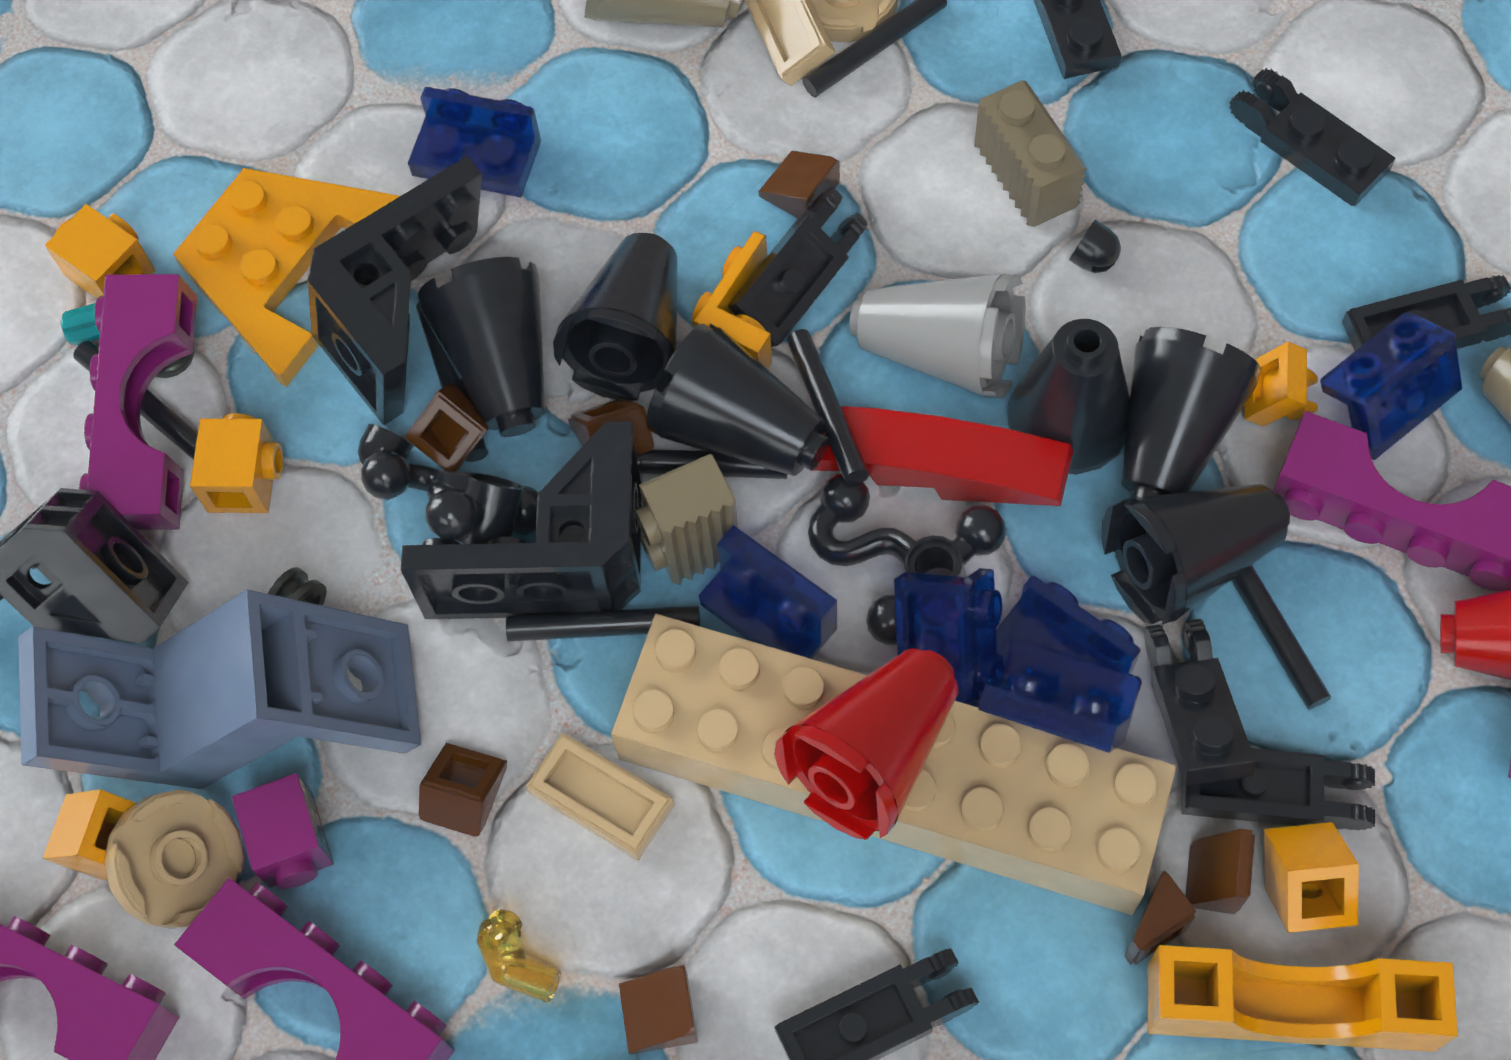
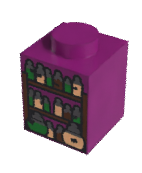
[232,773,334,889]

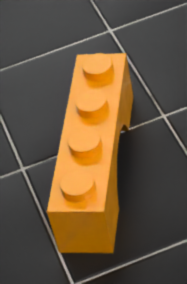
[1147,945,1458,1052]

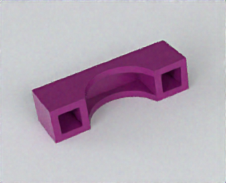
[79,274,197,530]
[1272,411,1511,592]
[174,878,454,1060]
[0,916,180,1060]

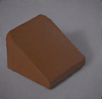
[758,151,840,219]
[404,383,490,472]
[568,398,654,455]
[418,743,507,836]
[1185,829,1255,915]
[1124,871,1196,965]
[619,965,698,1055]

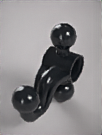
[361,450,539,544]
[808,474,1007,645]

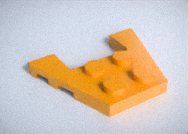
[173,168,400,387]

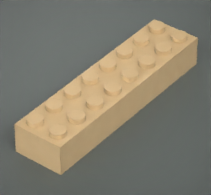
[611,614,1177,916]

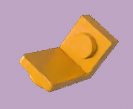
[691,231,772,369]

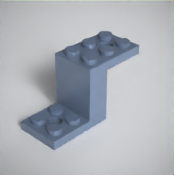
[18,589,421,789]

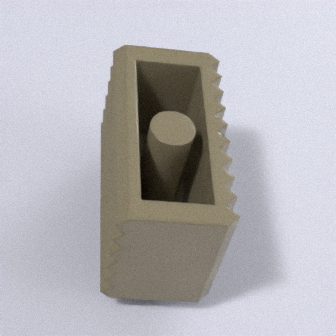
[974,80,1087,227]
[634,454,741,585]

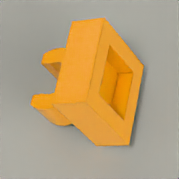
[1244,341,1318,427]

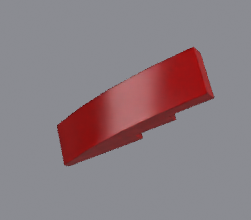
[812,406,1074,506]

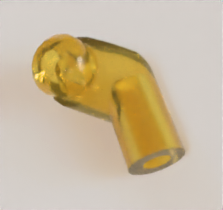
[476,909,561,1003]

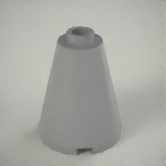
[850,273,1026,399]

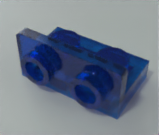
[408,87,541,198]
[1320,312,1462,460]
[699,525,837,659]
[894,568,1004,708]
[981,575,1141,730]
[978,639,1142,753]

